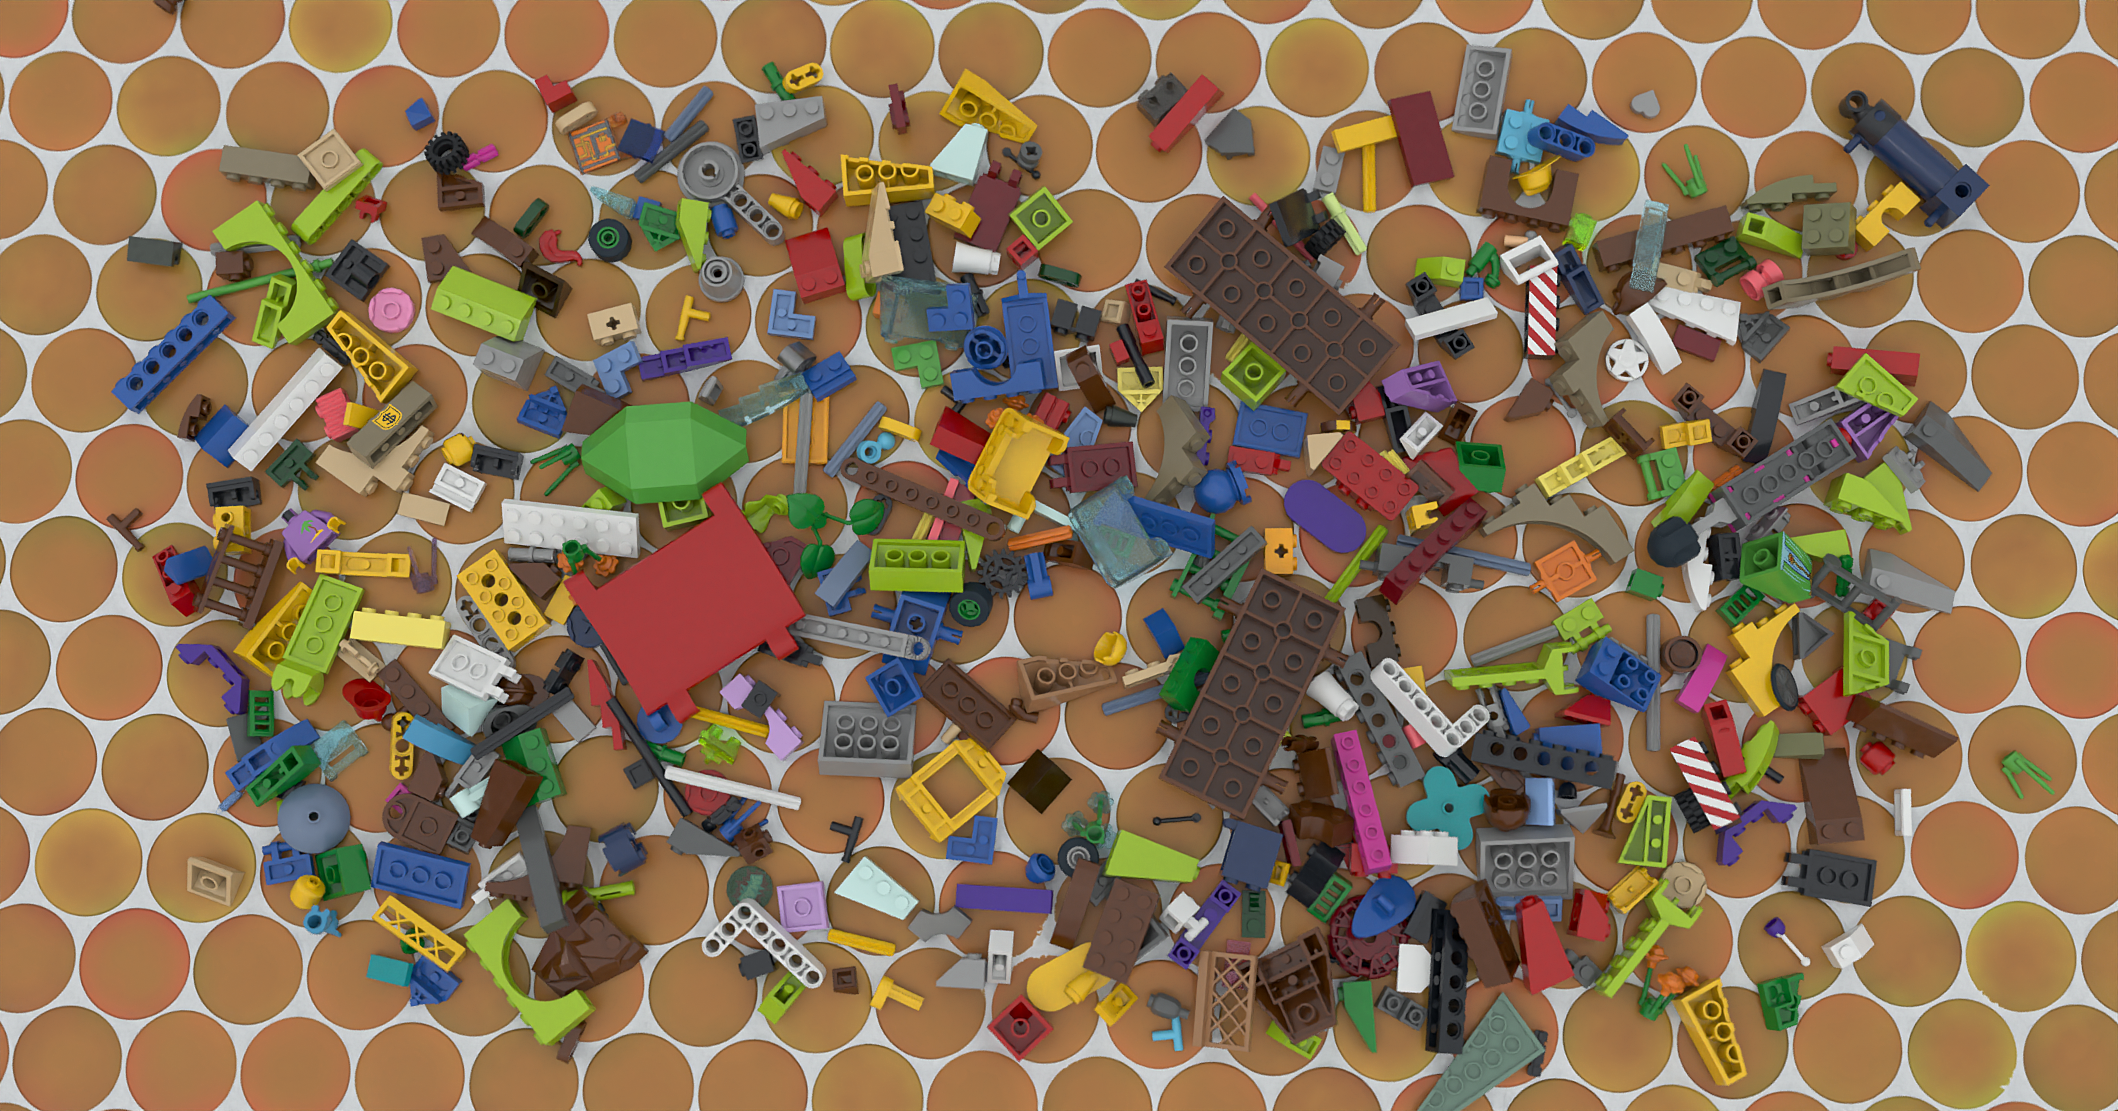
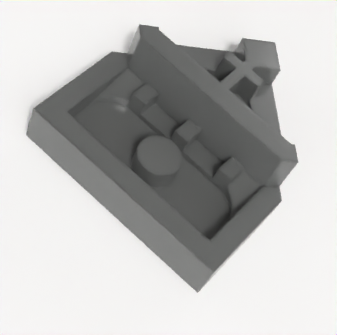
[1204,108,1255,160]
[1739,311,1790,363]

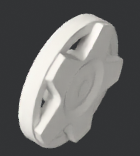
[1605,339,1649,382]

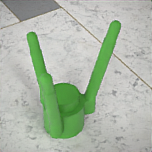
[1662,144,1708,199]
[2001,750,2055,799]

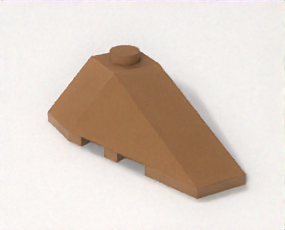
[1017,656,1118,713]

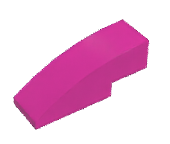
[1674,644,1727,714]

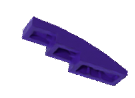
[638,337,732,381]
[955,884,1053,914]

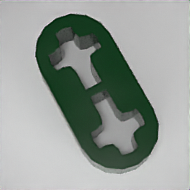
[513,198,549,238]
[1038,264,1082,288]

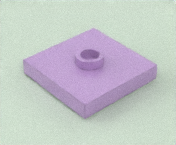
[777,881,829,932]

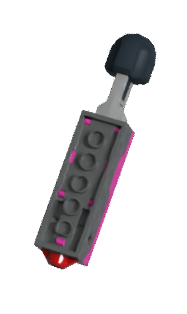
[1647,418,1857,568]

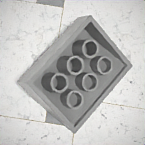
[818,701,917,778]
[1475,824,1575,901]

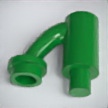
[1465,242,1501,289]

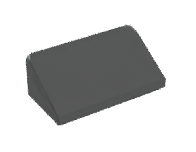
[226,713,262,763]

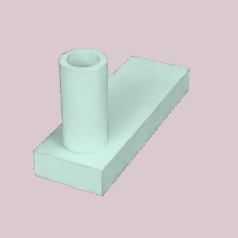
[1006,500,1080,534]

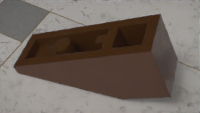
[471,216,539,270]
[1065,345,1116,413]

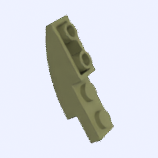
[1741,175,1837,212]

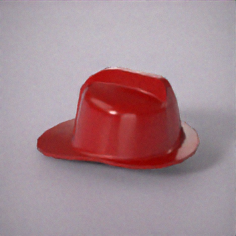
[342,678,391,722]

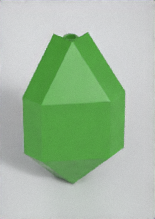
[581,402,749,504]

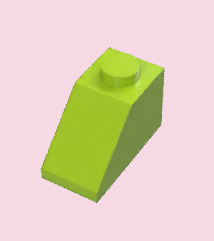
[1414,256,1466,288]
[757,971,807,1024]
[1266,1020,1322,1060]

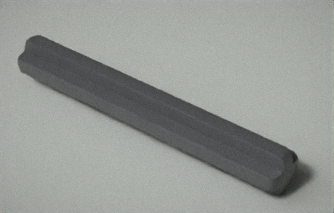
[634,120,709,183]

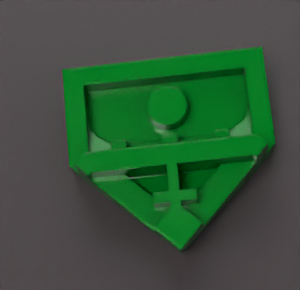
[638,202,681,252]

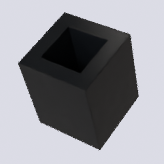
[738,949,777,981]

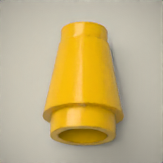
[768,193,803,219]
[1064,970,1098,1004]

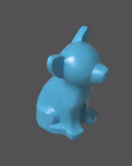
[303,905,342,937]

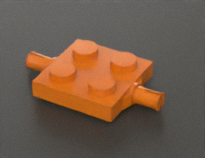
[1529,540,1602,603]

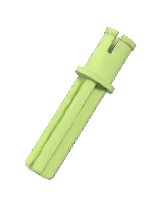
[1321,192,1367,255]

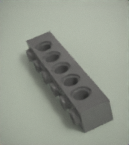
[1334,651,1426,789]

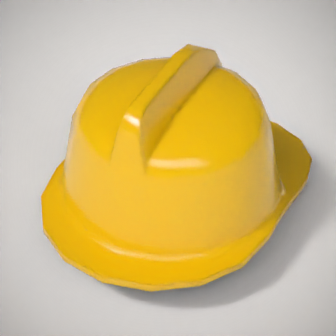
[1511,155,1561,196]

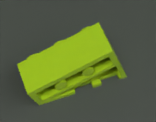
[1617,795,1672,868]

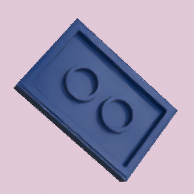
[1232,401,1308,459]

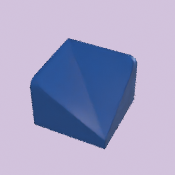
[405,98,436,131]

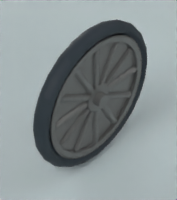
[1771,663,1799,711]

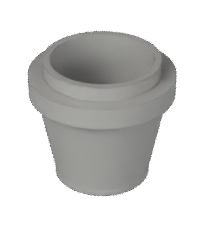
[699,257,745,302]

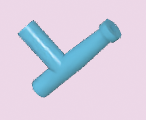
[1152,1016,1184,1051]

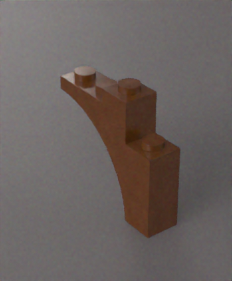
[485,825,591,912]

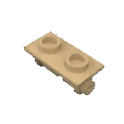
[337,638,386,682]

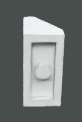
[1500,236,1559,285]

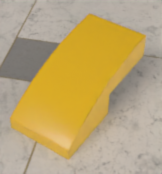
[1659,419,1712,449]

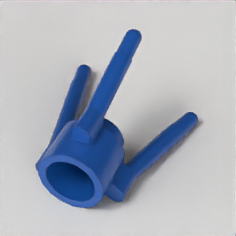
[719,797,769,842]

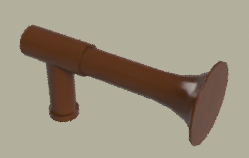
[1592,773,1626,839]

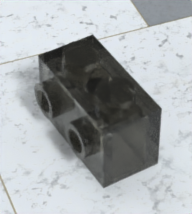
[1137,72,1188,127]

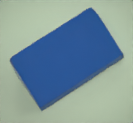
[164,546,213,585]

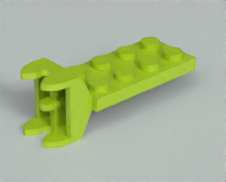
[271,573,365,706]
[1444,642,1579,695]
[1594,878,1703,998]

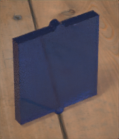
[617,118,666,164]

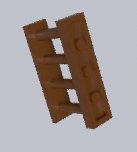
[192,523,284,630]

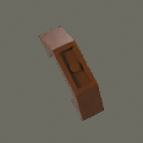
[1671,383,1758,459]

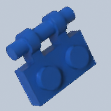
[262,841,316,885]

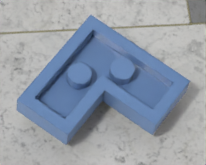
[767,289,816,340]
[593,341,643,399]

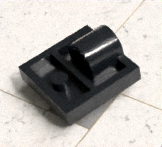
[325,239,390,302]

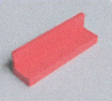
[927,477,975,540]

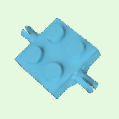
[1495,99,1550,175]

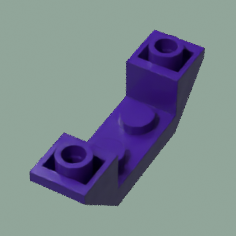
[176,644,250,715]
[1716,800,1798,866]
[1167,879,1242,970]

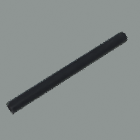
[605,696,693,818]

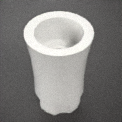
[952,241,1001,275]
[1306,671,1359,721]

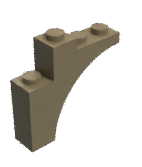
[1548,310,1614,429]
[1144,395,1210,505]

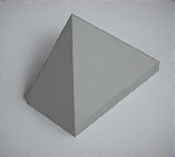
[1556,803,1607,834]

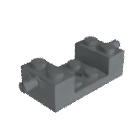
[1359,543,1484,593]

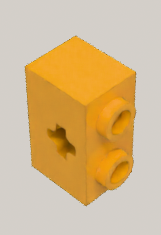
[1263,528,1297,577]

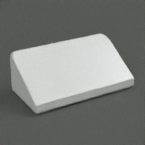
[1400,411,1443,460]

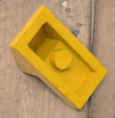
[1094,983,1138,1027]

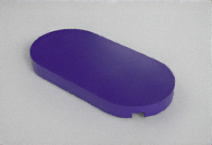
[1284,480,1366,553]

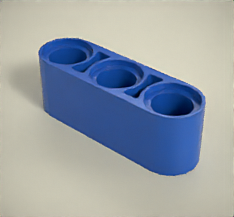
[1527,122,1595,162]

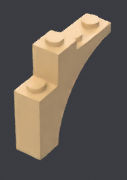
[316,425,435,497]

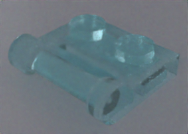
[311,720,369,782]

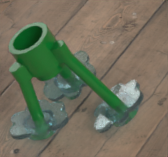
[1061,791,1116,849]

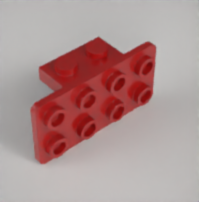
[1321,431,1419,521]

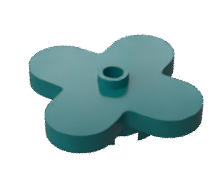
[1406,766,1490,850]

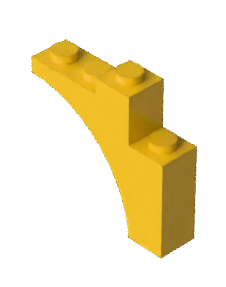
[1725,603,1800,718]

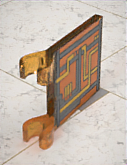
[567,112,638,175]

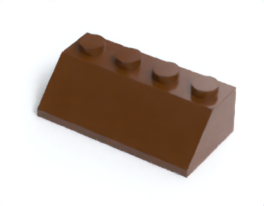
[1846,694,1958,759]
[1450,879,1520,989]

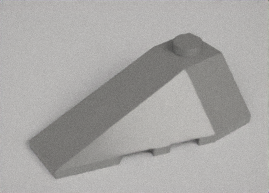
[1860,548,1955,614]

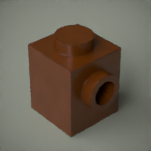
[215,250,254,282]

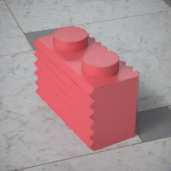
[315,387,360,443]

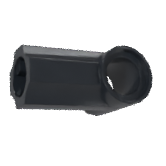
[1432,747,1480,785]

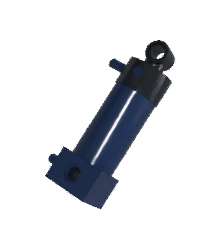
[1838,90,1990,229]

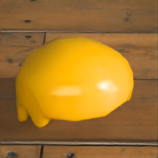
[1093,631,1127,666]

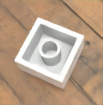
[1391,830,1458,866]

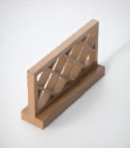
[1192,950,1258,1052]

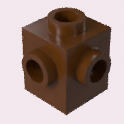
[734,823,773,865]

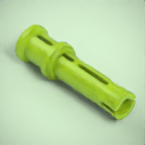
[562,880,635,904]

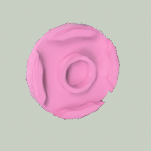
[368,288,415,334]

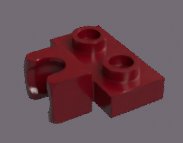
[888,83,910,135]

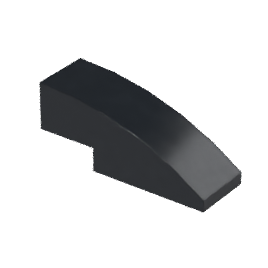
[1375,385,1412,453]

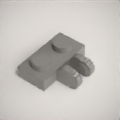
[1882,446,1926,494]

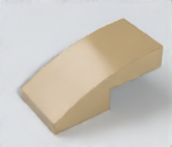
[397,492,450,526]

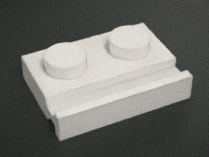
[429,463,487,513]

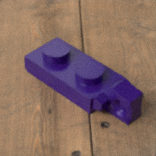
[1196,406,1215,466]

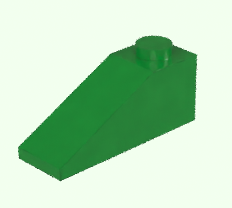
[245,745,322,807]
[1337,980,1377,1053]

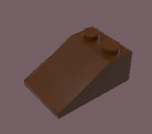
[1292,747,1339,800]

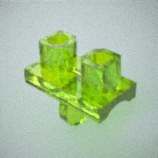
[698,724,741,765]

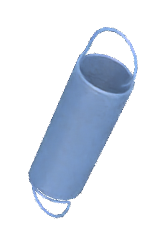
[216,789,246,815]

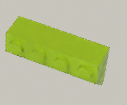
[431,266,537,342]
[869,538,966,593]

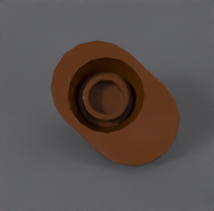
[496,674,549,708]

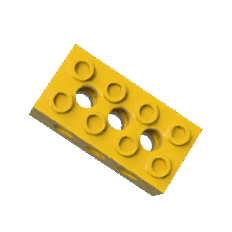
[457,549,552,652]

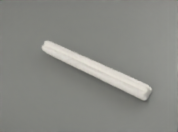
[664,766,801,810]

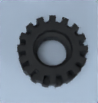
[424,131,470,175]
[1304,219,1346,260]
[1674,788,1711,833]

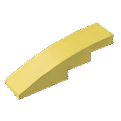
[1534,437,1627,499]

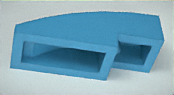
[402,714,476,765]

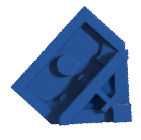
[517,386,567,439]
[409,955,462,1006]

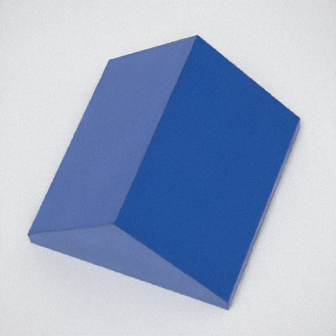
[194,404,249,468]

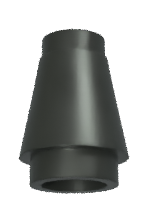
[1103,405,1138,428]

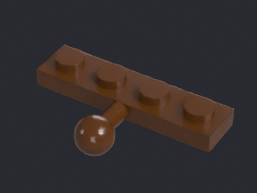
[377,659,455,732]

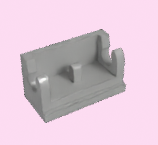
[1252,785,1289,827]

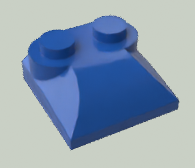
[865,657,923,717]

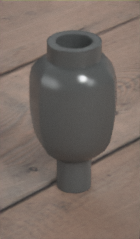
[1146,992,1190,1020]

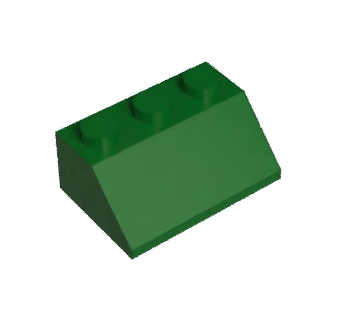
[501,728,567,808]

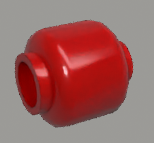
[1859,741,1896,776]

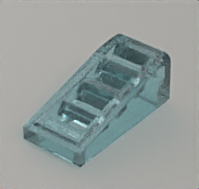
[590,186,637,221]

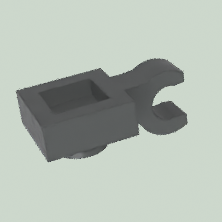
[1565,948,1603,989]

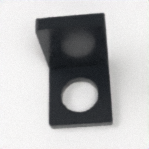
[741,680,781,719]

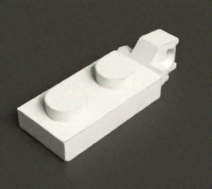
[471,851,528,904]

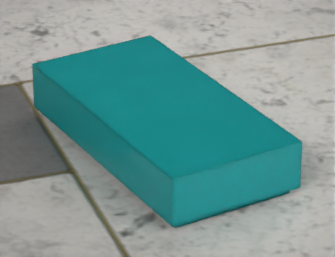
[366,954,414,987]

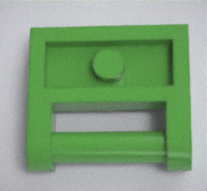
[1636,447,1686,501]

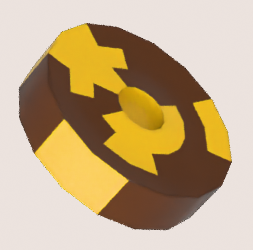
[1320,420,1357,435]

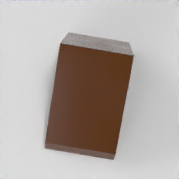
[1438,401,1478,445]

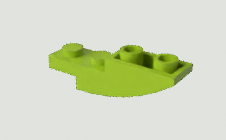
[1720,720,1779,800]

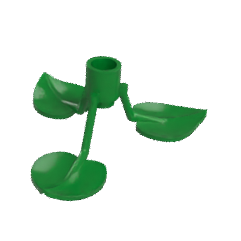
[786,493,884,579]

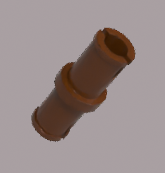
[1282,735,1319,753]

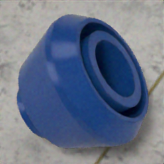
[1025,853,1055,884]

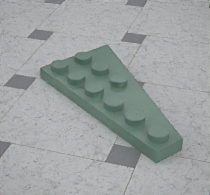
[1417,992,1545,1111]

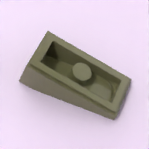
[1773,732,1824,759]

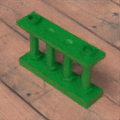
[1169,513,1251,621]

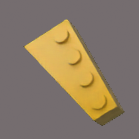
[841,154,935,207]
[326,310,418,404]
[1671,978,1747,1086]

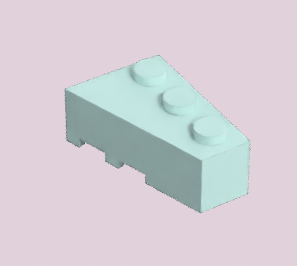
[834,856,920,920]

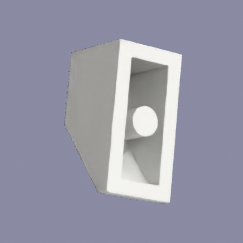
[1821,924,1874,969]
[987,930,1014,984]

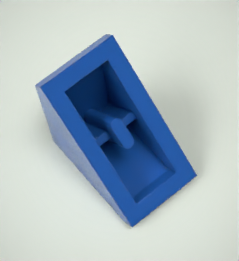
[1143,608,1185,659]

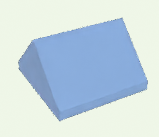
[1525,778,1556,826]

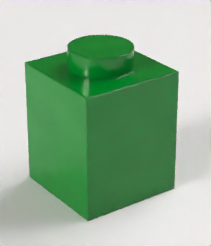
[1625,568,1665,601]

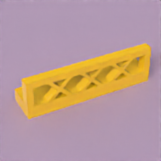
[372,895,466,973]

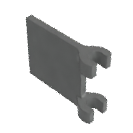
[1884,637,1922,695]

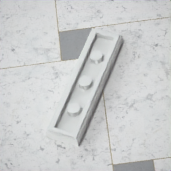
[1405,297,1498,341]

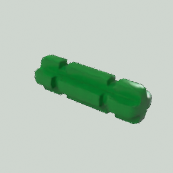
[1835,554,1854,597]

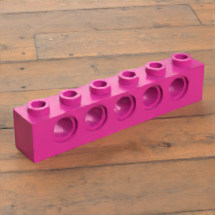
[1330,730,1392,875]

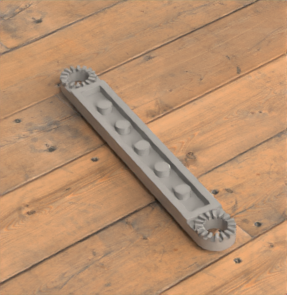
[787,614,931,661]

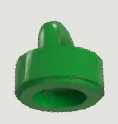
[400,928,425,954]

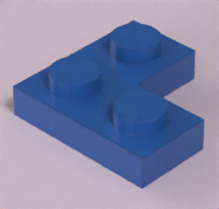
[926,283,975,332]
[946,815,998,865]

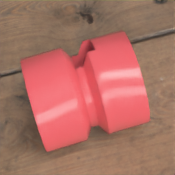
[1740,259,1784,301]

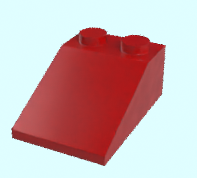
[785,227,846,304]

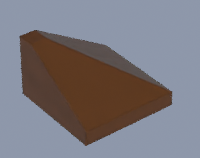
[832,966,859,995]

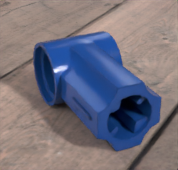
[1024,552,1053,600]

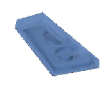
[1046,407,1103,477]

